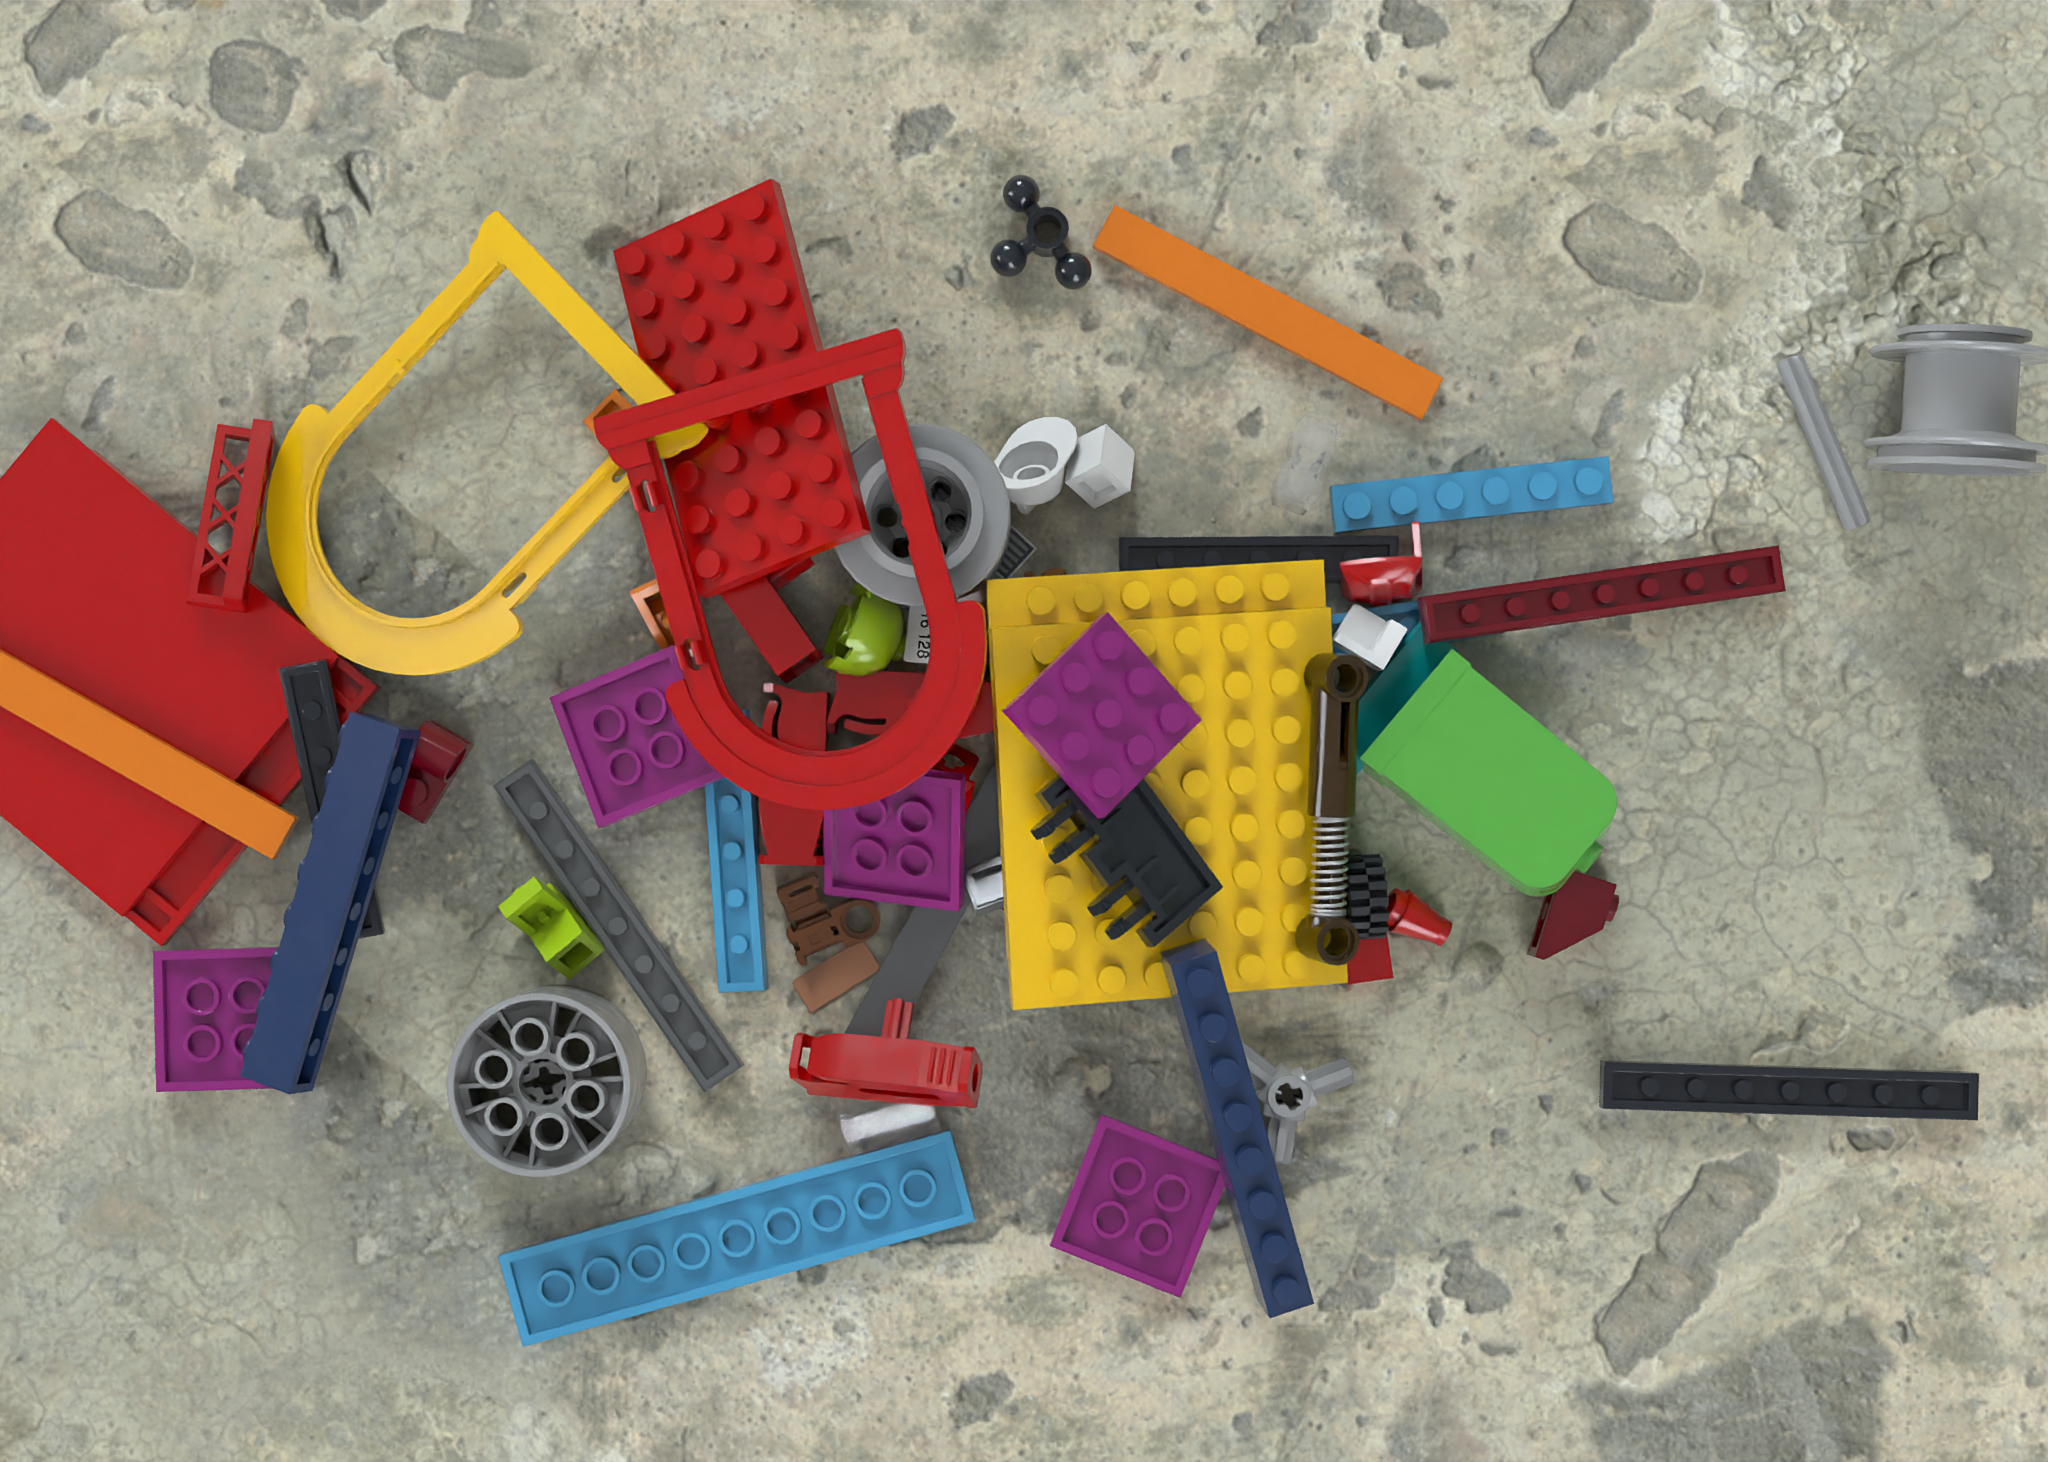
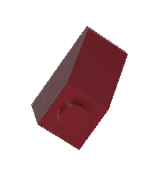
[1527,871,1619,960]

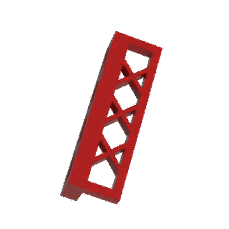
[186,418,275,613]

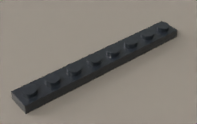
[1599,1060,1979,1120]

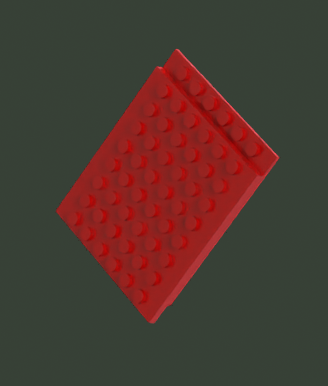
[0,418,381,946]

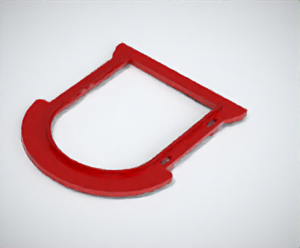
[593,328,987,810]

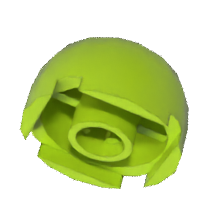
[823,582,906,676]

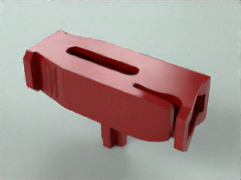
[681,531,824,684]
[826,671,994,739]
[758,683,830,866]
[789,998,983,1108]

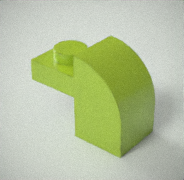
[498,876,605,980]

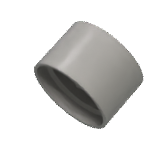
[447,985,647,1177]

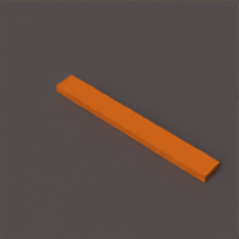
[1093,205,1444,421]
[0,649,299,859]

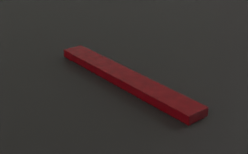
[1417,545,1786,644]

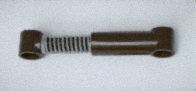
[1295,653,1368,966]

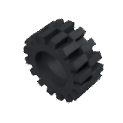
[1343,854,1389,940]

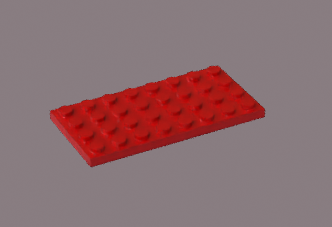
[613,178,871,598]

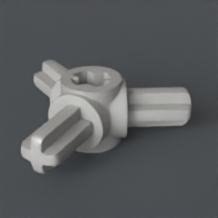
[1242,1043,1355,1164]

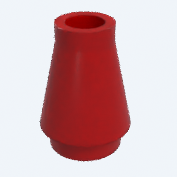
[1387,888,1452,946]

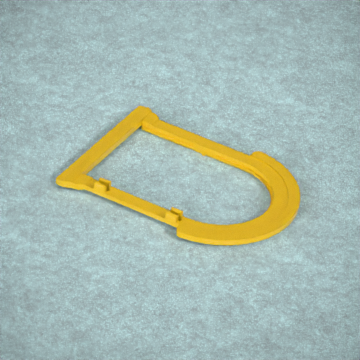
[266,211,709,676]

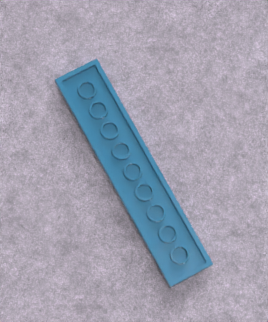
[498,1128,975,1347]

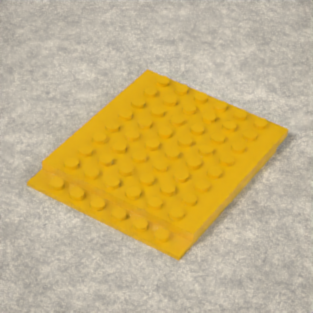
[985,559,1348,1010]

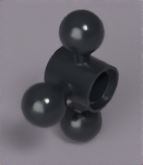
[990,175,1092,290]

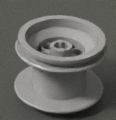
[1863,324,2048,476]
[834,424,1011,610]

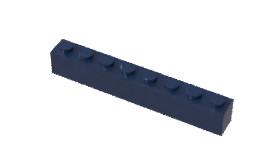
[240,712,421,1094]
[1159,938,1314,1319]

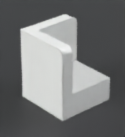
[1065,424,1135,509]
[1332,604,1407,672]

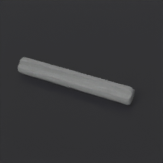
[1777,354,1870,530]

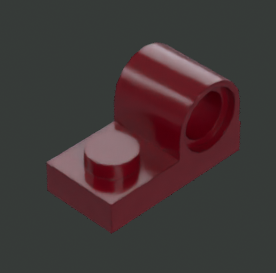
[398,720,474,824]

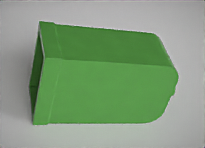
[1360,649,1617,897]

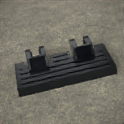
[1030,775,1223,947]

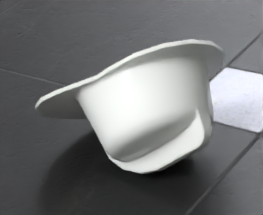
[994,417,1078,514]

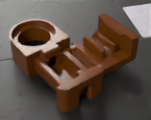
[776,872,880,965]

